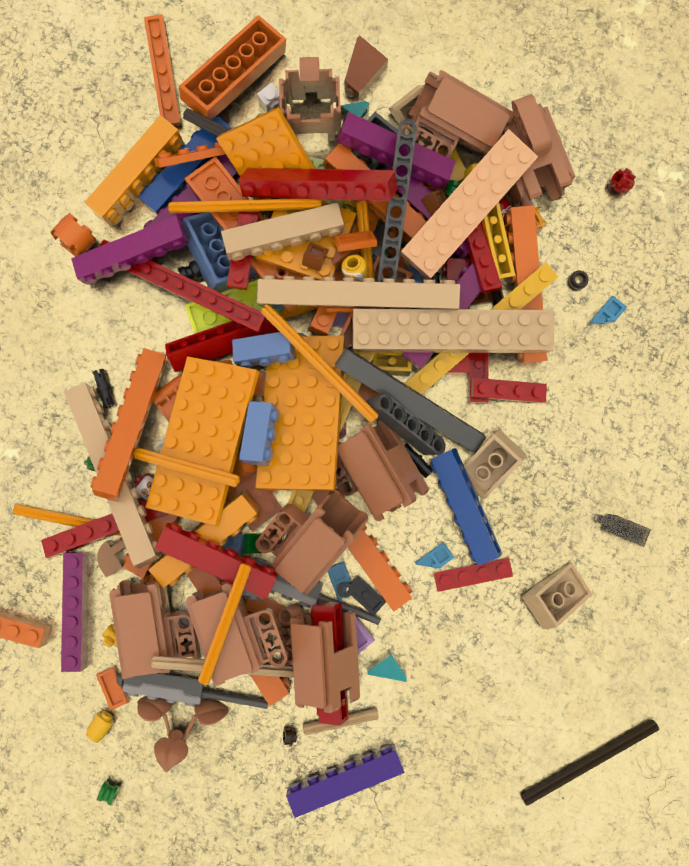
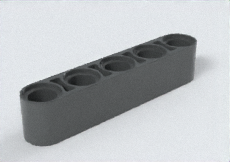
[367,394,446,455]

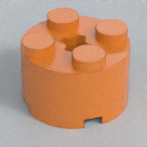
[50,213,96,257]

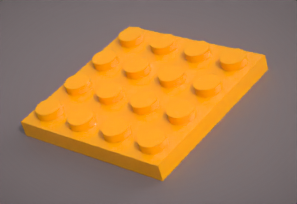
[216,107,315,200]
[256,198,357,281]

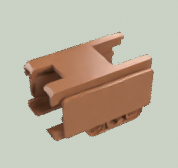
[279,57,341,141]
[402,70,514,158]
[497,94,575,207]
[336,420,429,522]
[256,490,369,595]
[109,579,201,679]
[185,582,288,687]
[278,604,360,713]

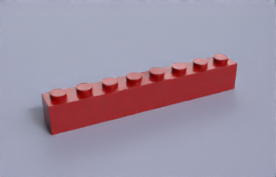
[238,168,398,201]

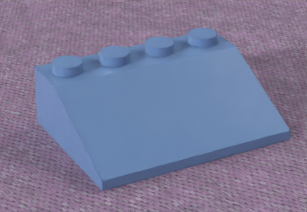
[183,212,257,292]

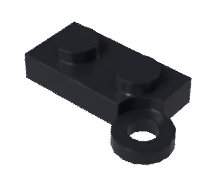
[337,575,386,616]

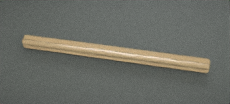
[151,656,294,678]

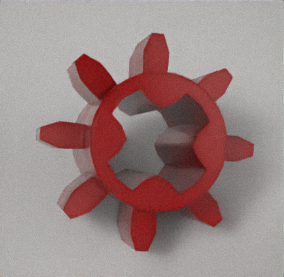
[611,168,636,193]

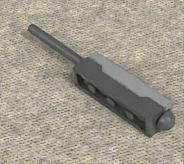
[250,555,381,625]
[116,671,268,709]

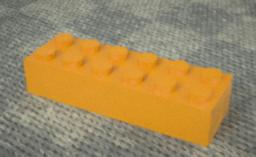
[84,115,184,228]
[148,490,260,588]

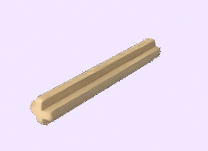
[303,708,379,735]

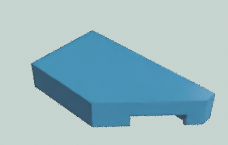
[589,295,627,324]
[414,542,455,569]
[327,561,351,601]

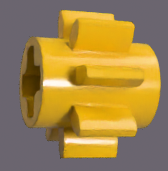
[101,624,117,648]

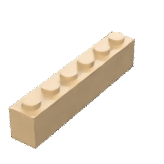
[221,202,344,261]

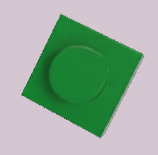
[243,533,261,554]

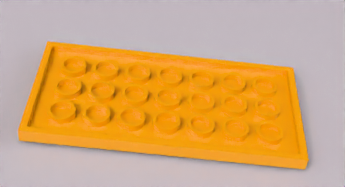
[256,335,346,491]
[145,356,259,526]

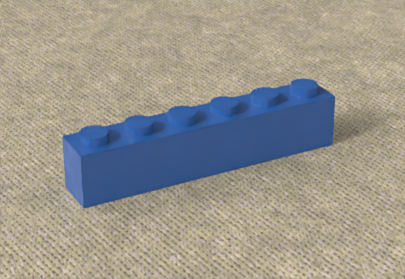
[139,116,232,216]
[431,448,503,566]

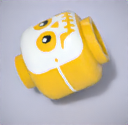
[341,255,369,282]

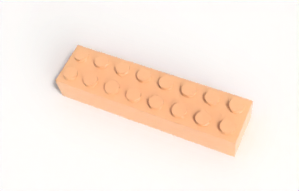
[400,129,538,280]

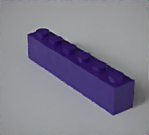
[286,745,405,818]

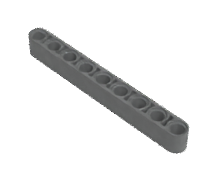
[377,119,417,282]
[335,348,486,453]

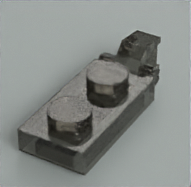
[595,514,651,547]

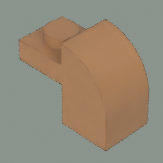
[97,537,126,577]

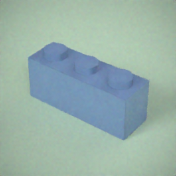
[232,332,296,368]
[239,401,279,466]

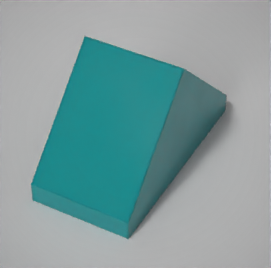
[367,652,407,682]

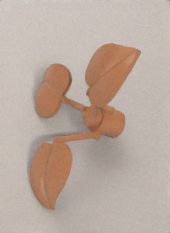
[137,696,229,772]

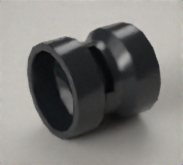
[177,260,203,280]

